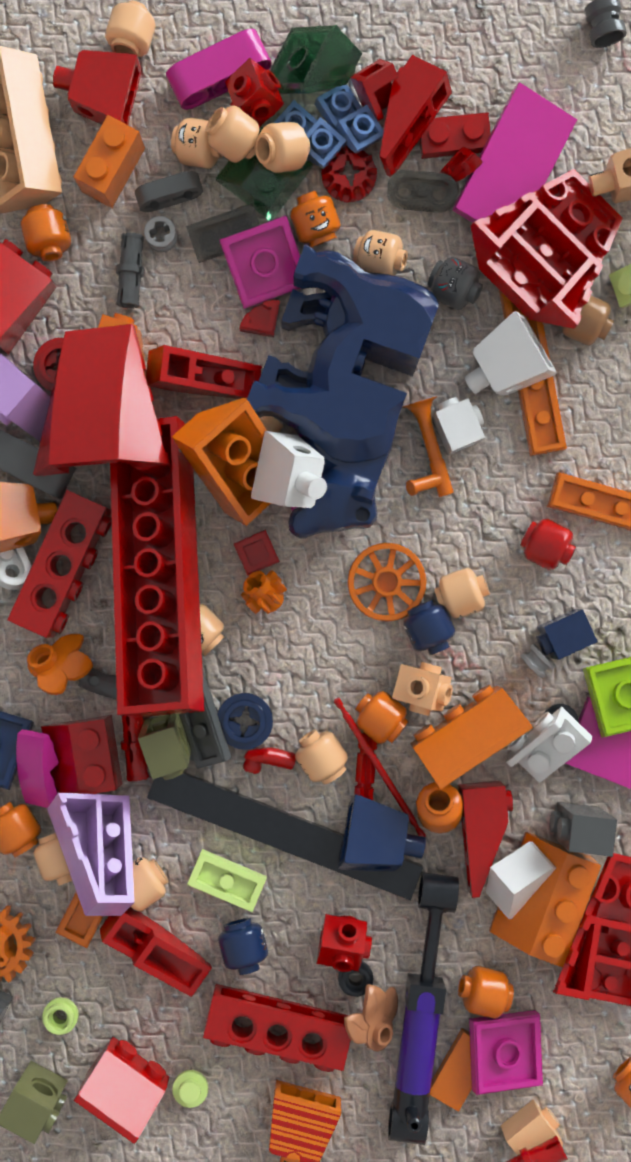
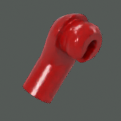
[243,747,296,774]

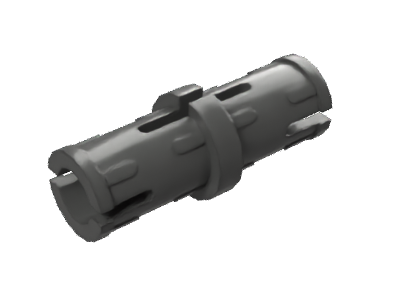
[116,233,145,309]

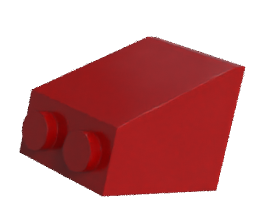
[0,239,56,355]

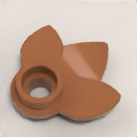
[344,984,398,1052]

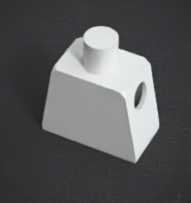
[465,311,557,396]
[251,431,327,508]

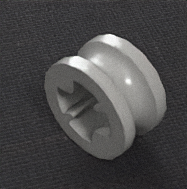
[144,216,177,252]
[520,643,556,679]

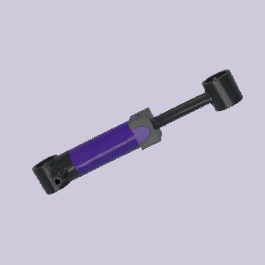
[388,872,459,1145]

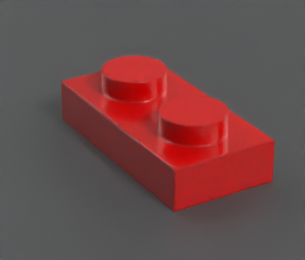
[419,112,491,159]

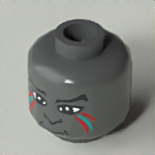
[428,257,483,310]

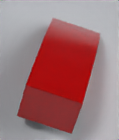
[100,907,212,997]

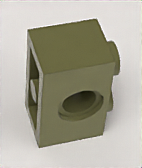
[138,714,191,780]
[0,1060,68,1144]

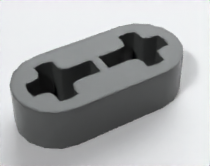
[135,171,203,212]

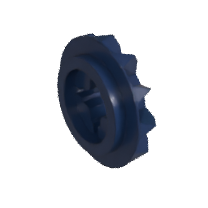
[218,693,273,750]

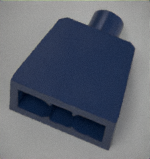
[338,795,426,871]

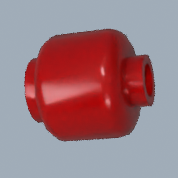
[520,519,576,571]

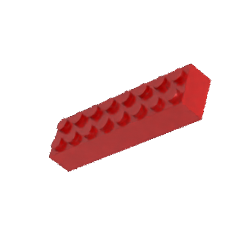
[110,416,204,718]

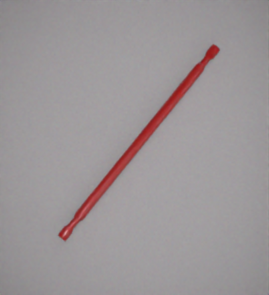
[333,697,426,837]

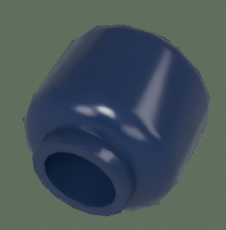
[403,600,455,655]
[218,918,268,975]

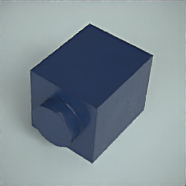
[536,609,598,660]

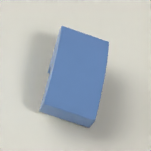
[314,82,384,154]
[274,100,347,169]

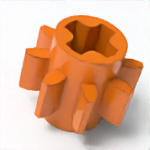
[241,570,287,614]

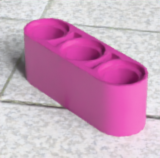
[166,28,272,110]

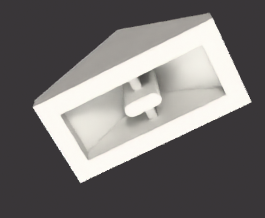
[486,842,556,919]

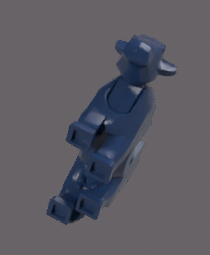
[247,244,439,539]

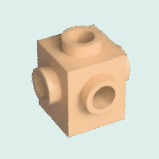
[392,662,453,716]

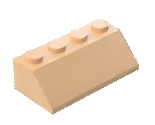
[0,46,62,214]

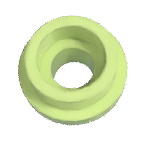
[42,997,79,1035]

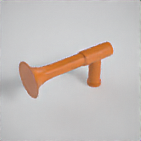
[402,396,454,497]

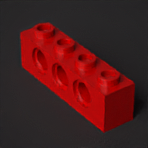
[7,490,112,638]
[203,984,351,1072]

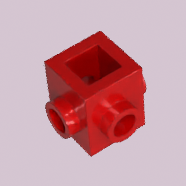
[225,58,284,128]
[316,914,372,972]

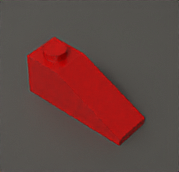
[380,55,452,178]
[146,345,262,399]
[458,780,513,898]

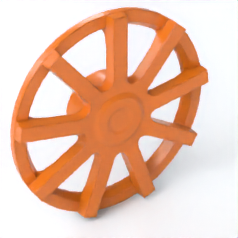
[348,543,426,621]

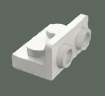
[506,706,592,783]

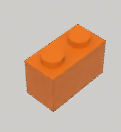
[73,115,145,208]

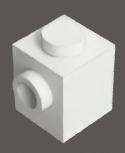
[432,397,485,456]

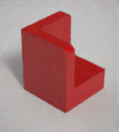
[350,59,398,121]

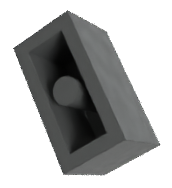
[549,802,617,857]

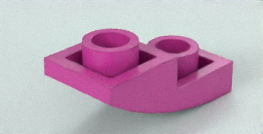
[16,729,59,808]

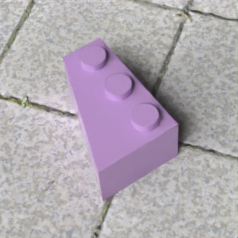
[0,353,51,442]
[47,793,134,916]

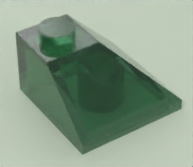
[270,25,362,94]
[216,126,313,221]

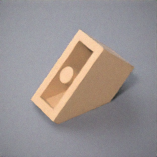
[501,1099,563,1155]

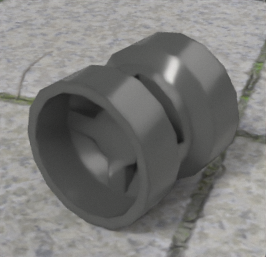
[584,0,627,48]

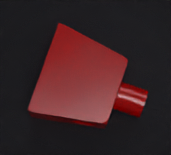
[53,50,142,125]

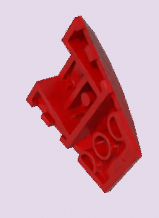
[470,169,623,329]
[33,324,170,476]
[553,853,631,1006]

